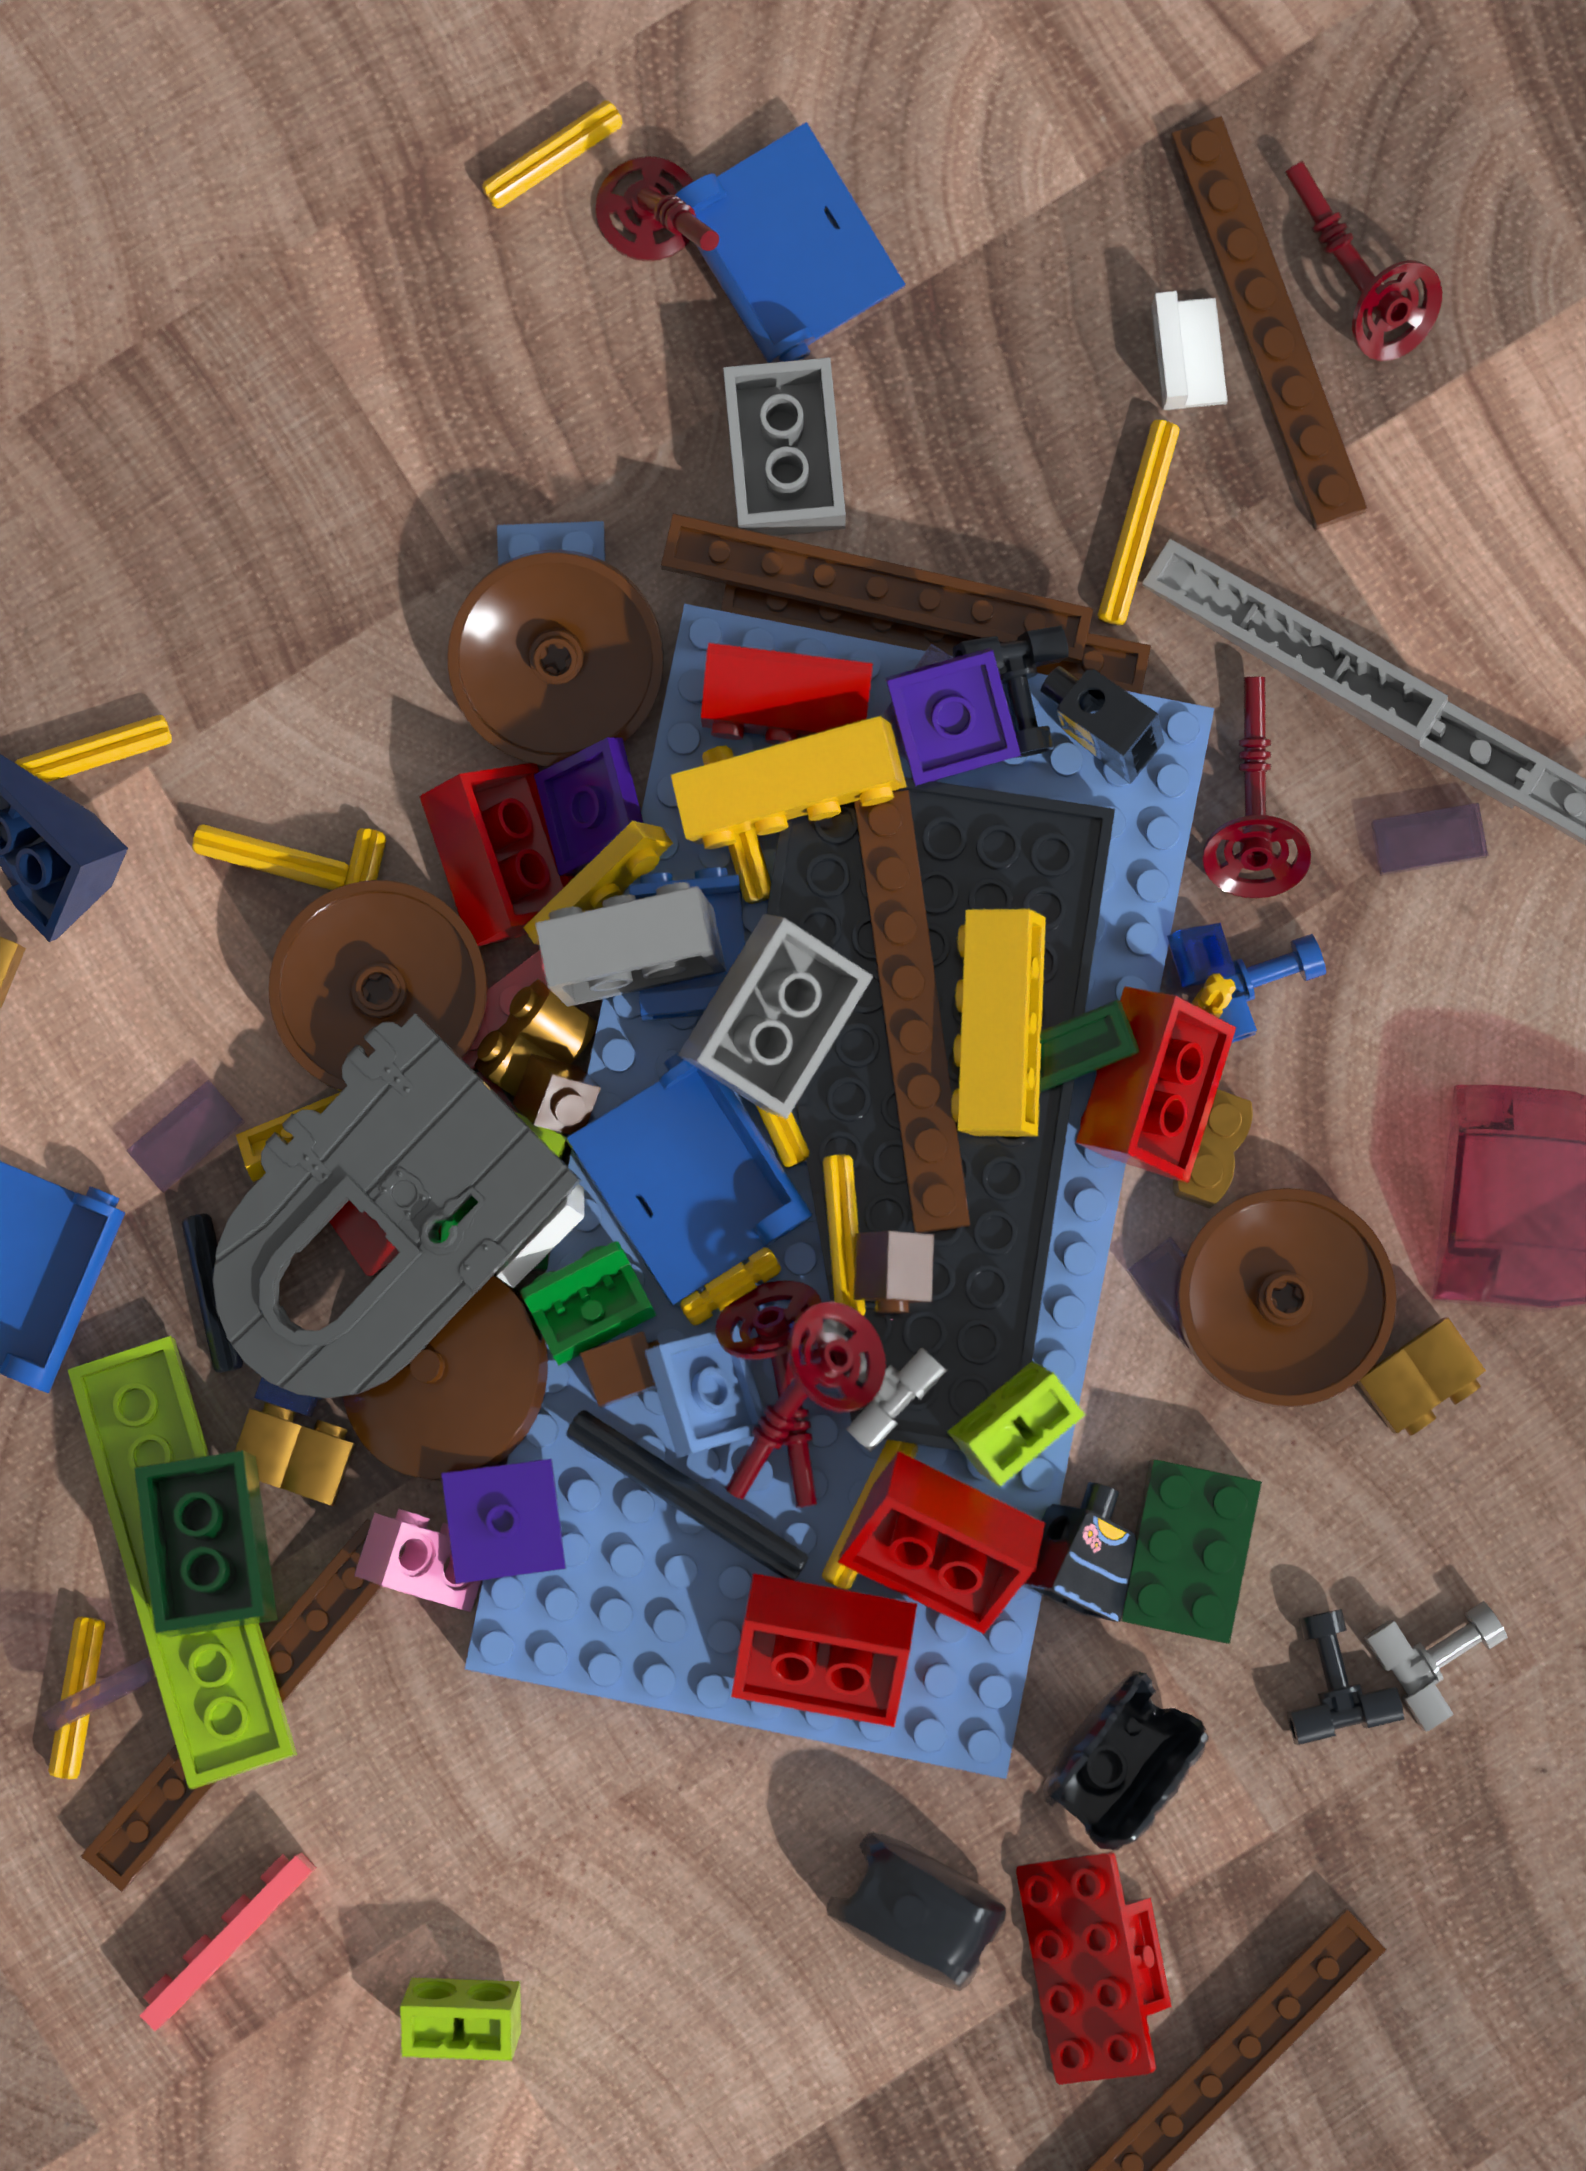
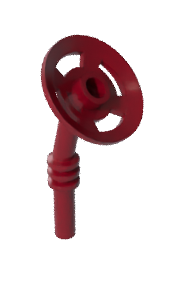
[596,157,719,261]
[1285,161,1443,361]
[1203,676,1311,898]
[715,1280,822,1508]
[725,1302,886,1499]

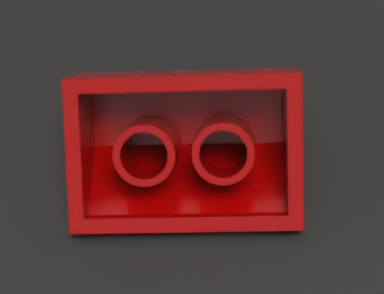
[701,643,873,745]
[419,763,575,946]
[1076,986,1236,1183]
[837,1451,1045,1634]
[731,1573,918,1727]

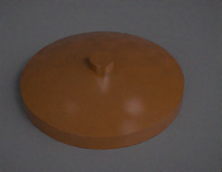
[448,550,664,766]
[269,880,488,1092]
[1176,1188,1397,1408]
[342,1274,548,1481]

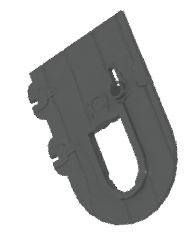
[213,1014,582,1398]

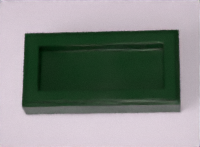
[1039,1000,1139,1093]

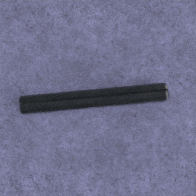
[566,1410,808,1580]

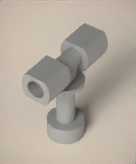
[811,1319,947,1452]
[1363,1601,1508,1732]

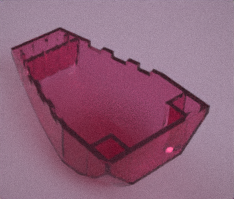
[1432,1085,1586,1312]

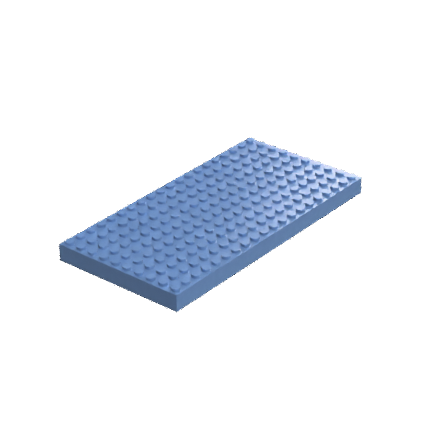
[465,604,1214,1779]

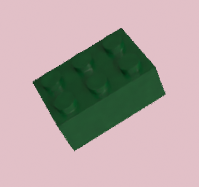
[134,1450,277,1637]
[1120,1459,1262,1644]

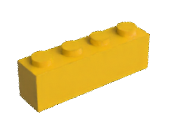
[670,716,907,850]
[951,909,1046,1136]

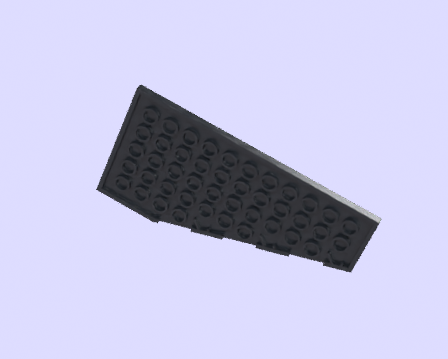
[767,777,1115,1452]

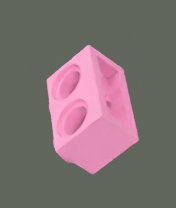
[354,1509,481,1612]

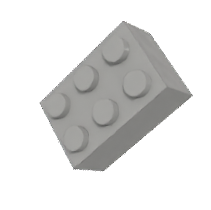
[723,357,846,536]
[536,882,726,1007]
[678,914,873,1119]

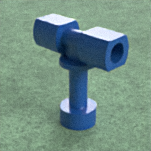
[1188,930,1326,1043]

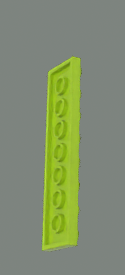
[68,1336,297,1789]

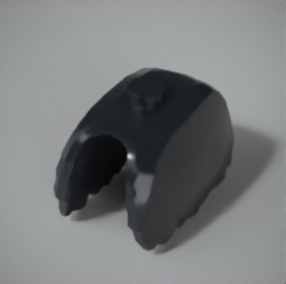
[1042,1671,1209,1851]
[826,1832,1006,1991]

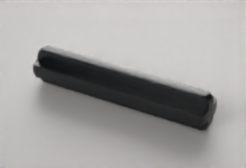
[181,1213,243,1373]

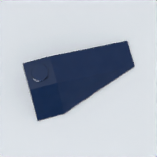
[0,754,128,942]

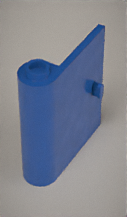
[675,122,906,363]
[566,1051,813,1306]
[0,1161,125,1393]

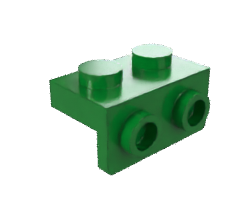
[520,1241,656,1366]

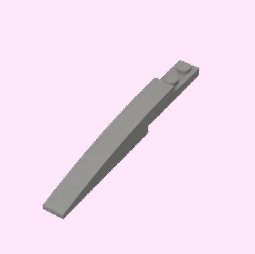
[1142,539,1586,845]

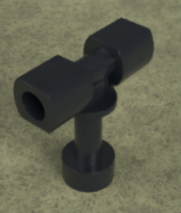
[953,626,1069,758]
[1287,1609,1404,1745]

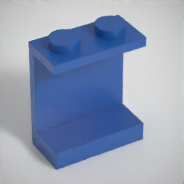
[629,867,745,1022]

